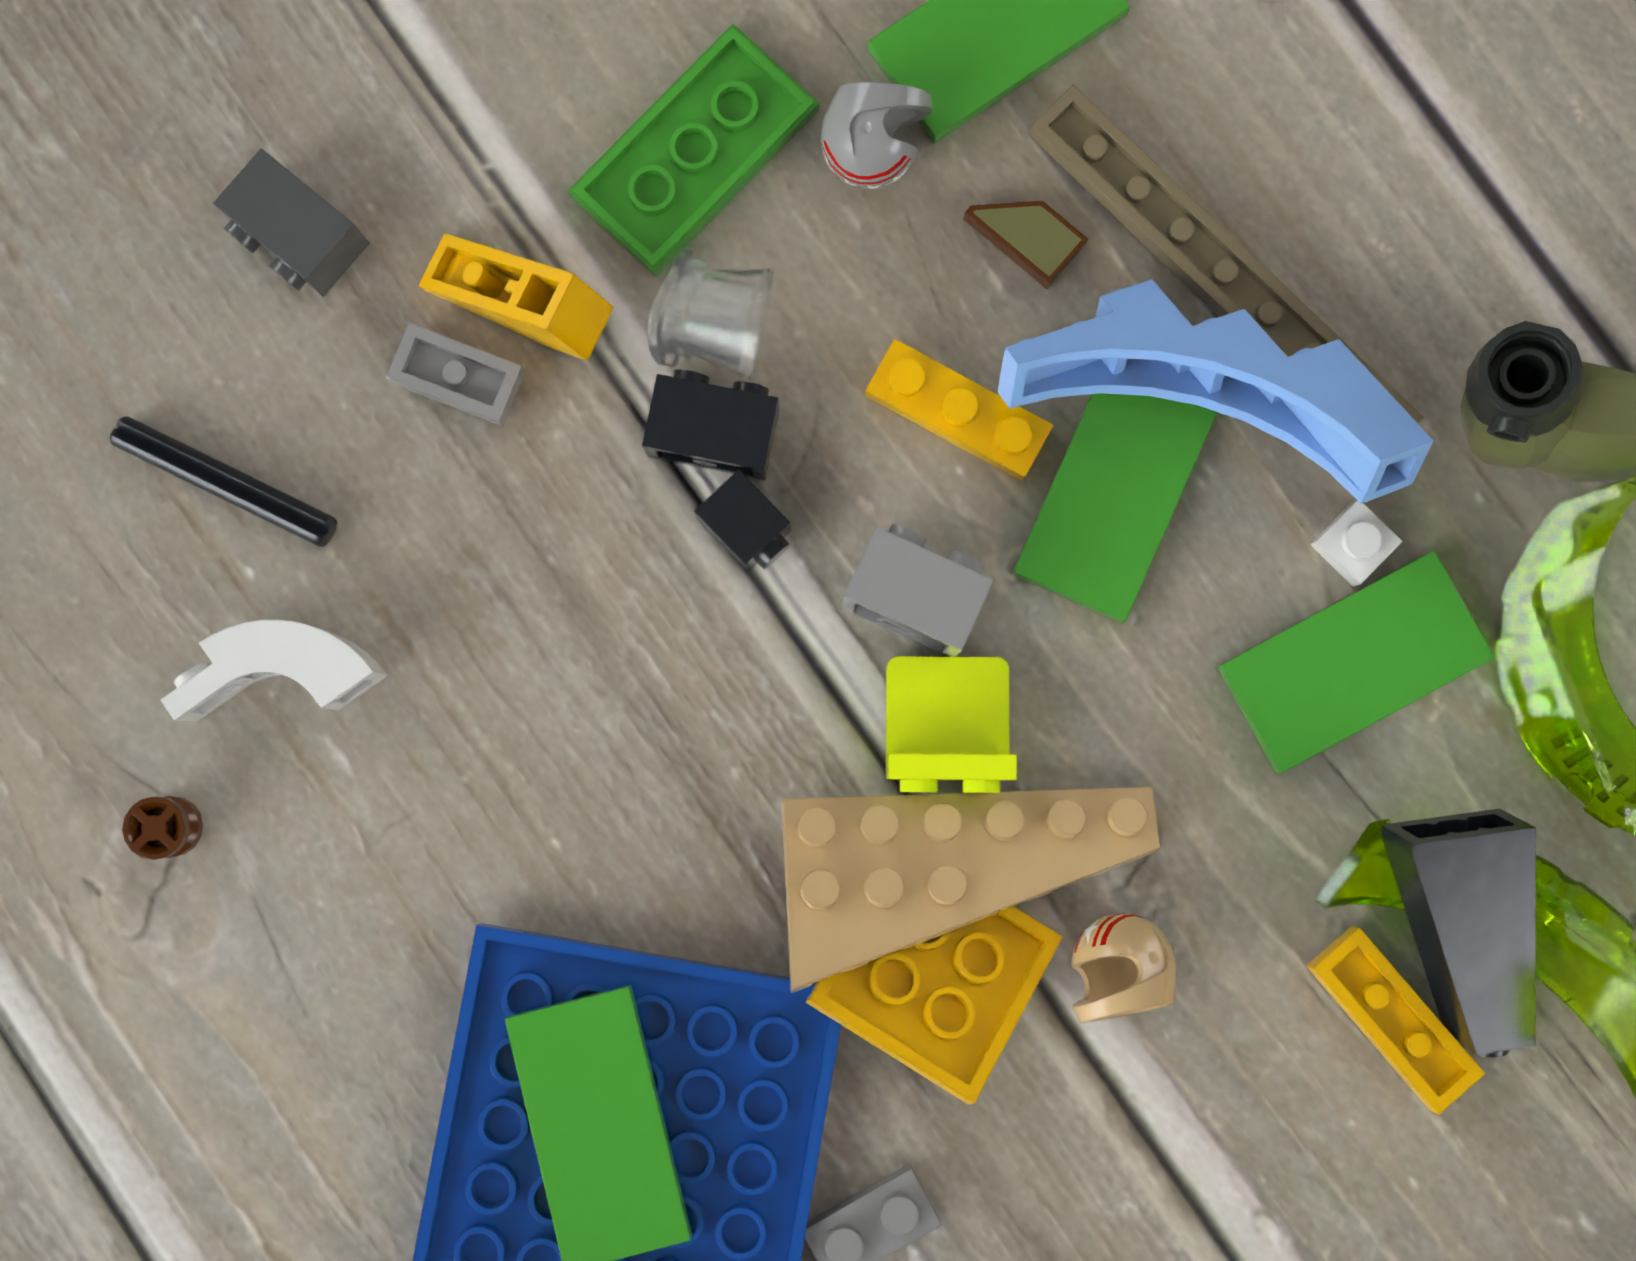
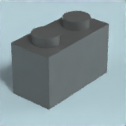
[213,148,370,297]

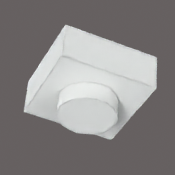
[1310,500,1403,587]

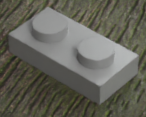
[386,322,526,426]
[805,1163,942,1261]

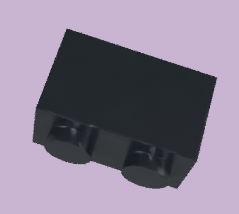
[642,369,779,480]

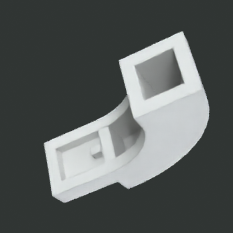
[160,620,389,722]

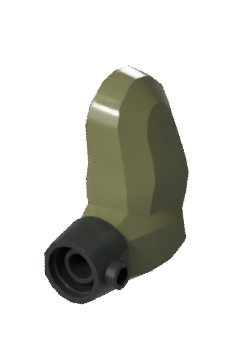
[1460,321,1636,482]

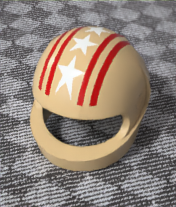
[1071,913,1177,1023]

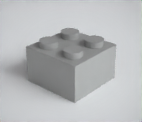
[842,524,994,657]

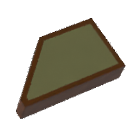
[963,201,1088,289]

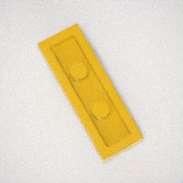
[865,339,1054,481]
[1306,926,1485,1115]

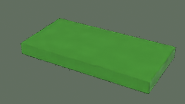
[867,0,1131,144]
[567,24,819,278]
[1011,393,1217,624]
[1217,551,1495,773]
[505,984,692,1261]

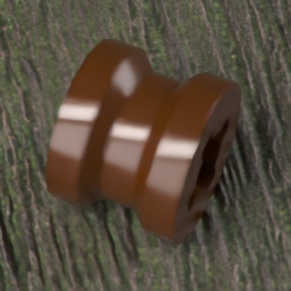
[122,796,203,860]

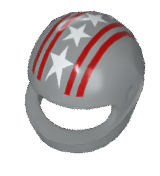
[820,82,932,189]

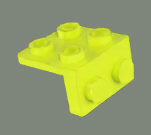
[886,656,1017,793]

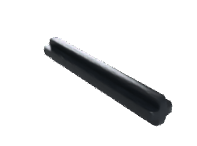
[110,416,337,547]

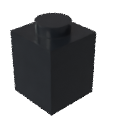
[694,469,791,572]

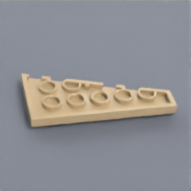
[782,787,1160,993]

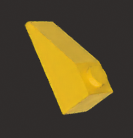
[418,233,614,361]

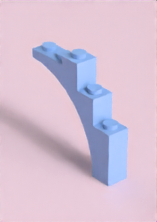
[997,279,1434,504]

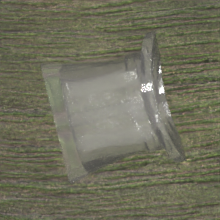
[647,248,773,380]

